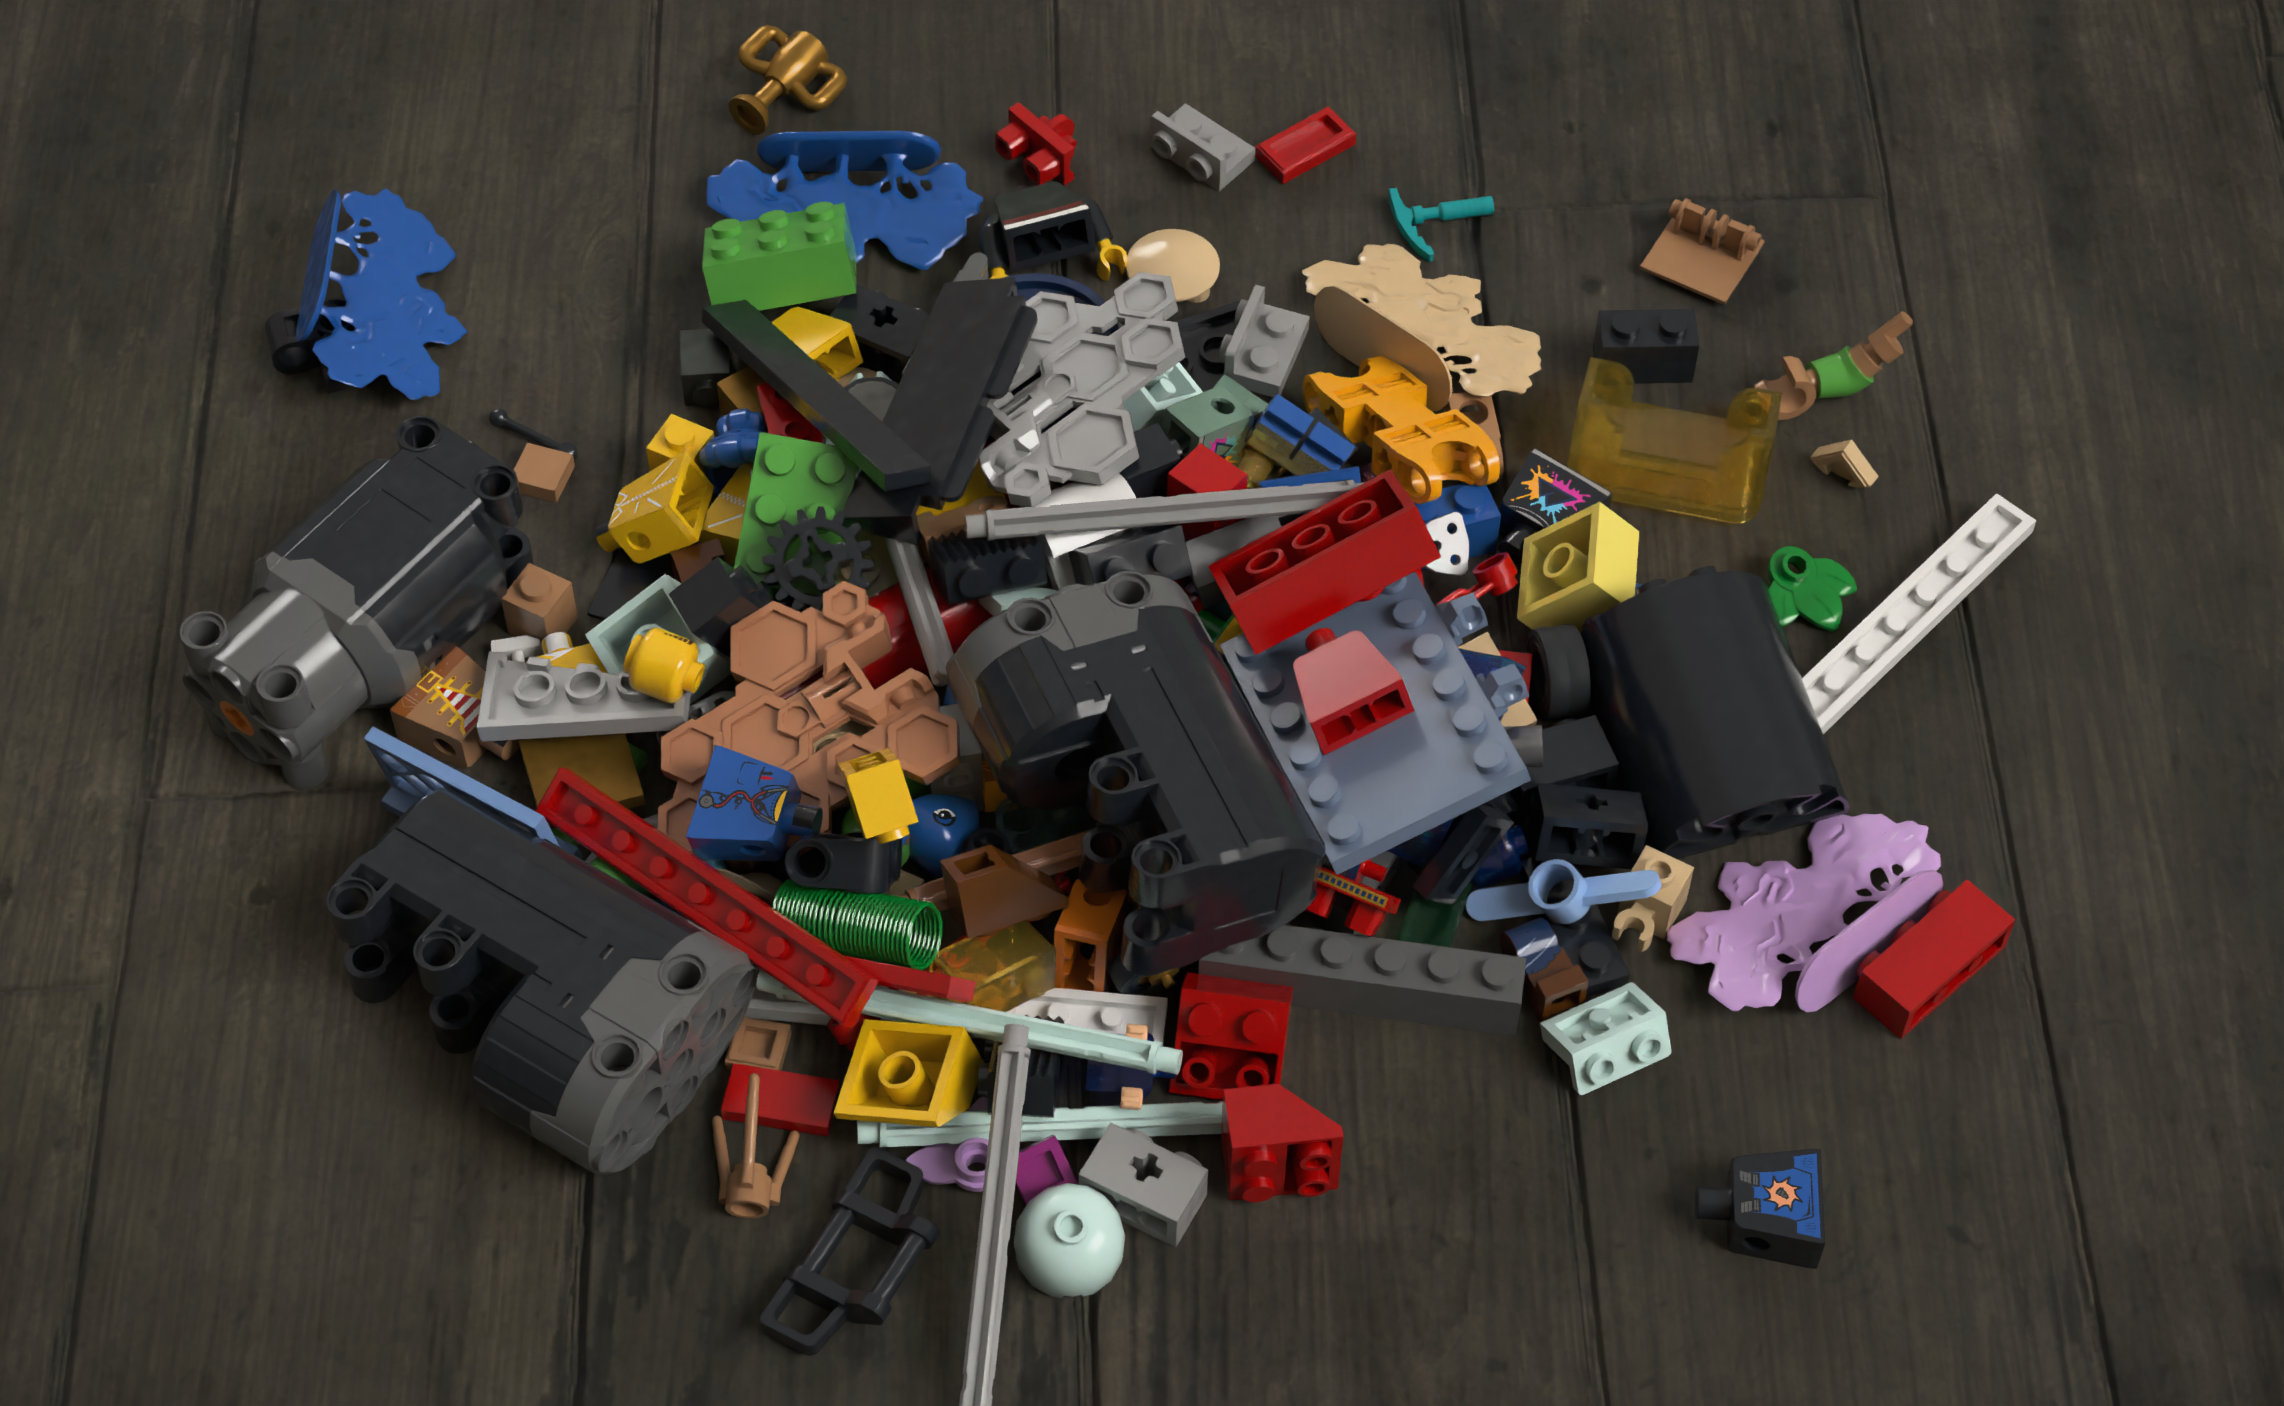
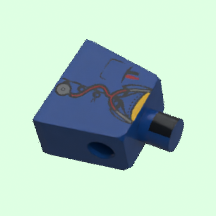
[686,745,823,861]

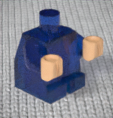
[1085,1024,1176,1110]

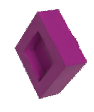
[1016,1135,1078,1206]

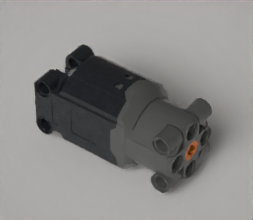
[179,415,534,790]

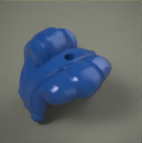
[700,408,767,493]

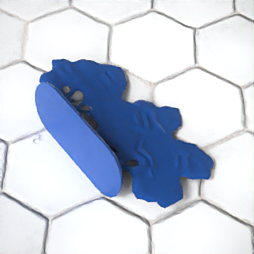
[706,131,983,270]
[296,188,468,400]

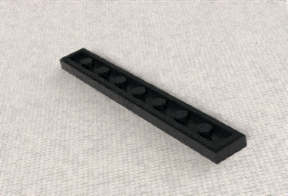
[702,300,931,492]

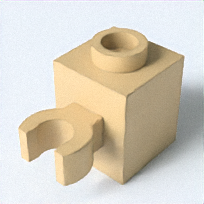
[1612,845,1694,952]

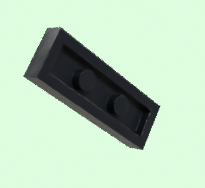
[1519,856,1630,998]

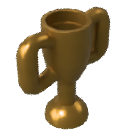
[728,25,847,135]

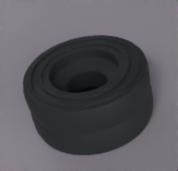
[1526,624,1591,719]

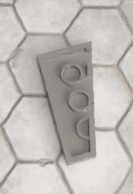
[477,651,691,742]

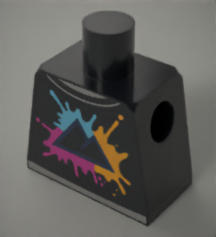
[1498,447,1613,565]

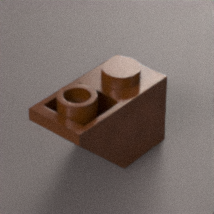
[940,845,1069,939]

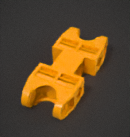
[1303,355,1500,504]

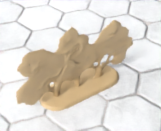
[1302,244,1541,411]

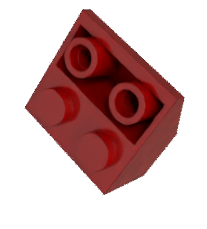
[1169,972,1294,1100]
[1220,1084,1344,1203]

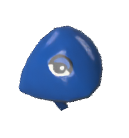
[909,794,980,879]

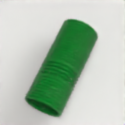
[772,878,943,970]

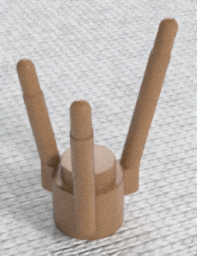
[712,1073,800,1219]

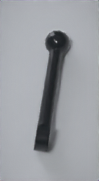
[489,408,577,461]

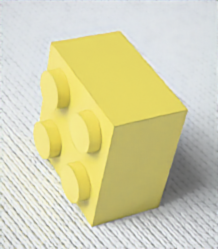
[1517,502,1639,633]

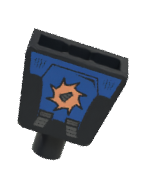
[1695,1149,1825,1269]

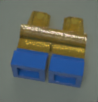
[1238,394,1356,489]

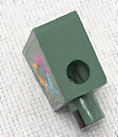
[1161,387,1263,467]

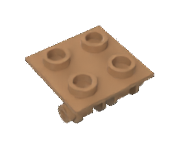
[1640,198,1765,305]

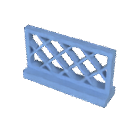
[364,726,583,859]

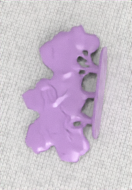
[1667,813,1943,1013]

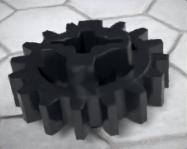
[762,506,875,612]

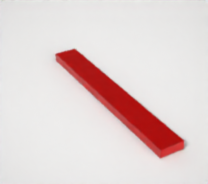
[535,767,880,1028]

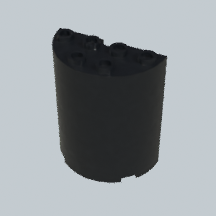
[1580,566,1850,859]

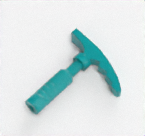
[1388,188,1494,262]

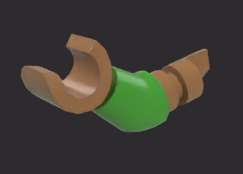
[1754,311,1913,420]

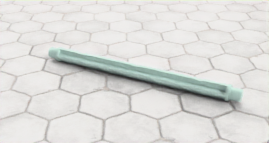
[757,969,1183,1074]
[857,1101,1223,1147]

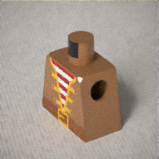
[390,646,520,768]

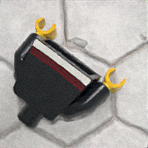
[979,182,1127,281]

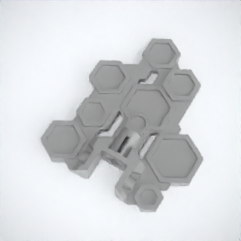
[980,272,1185,507]

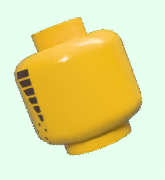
[623,627,705,704]

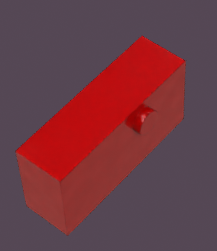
[1208,469,1441,655]

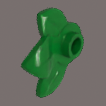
[1767,546,1857,632]

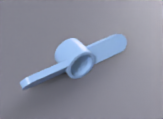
[1466,859,1662,924]

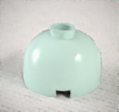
[1014,1183,1125,1298]

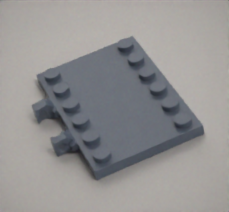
[1220,572,1531,875]

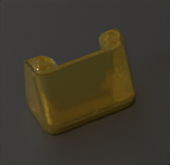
[1567,357,1782,523]

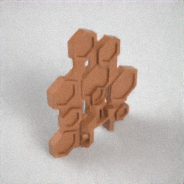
[658,581,960,856]

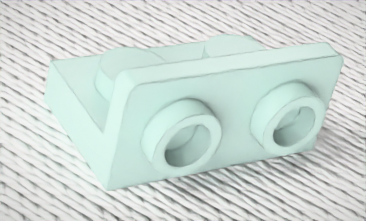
[1540,982,1671,1095]

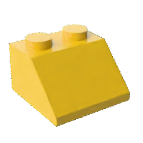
[834,1019,984,1127]

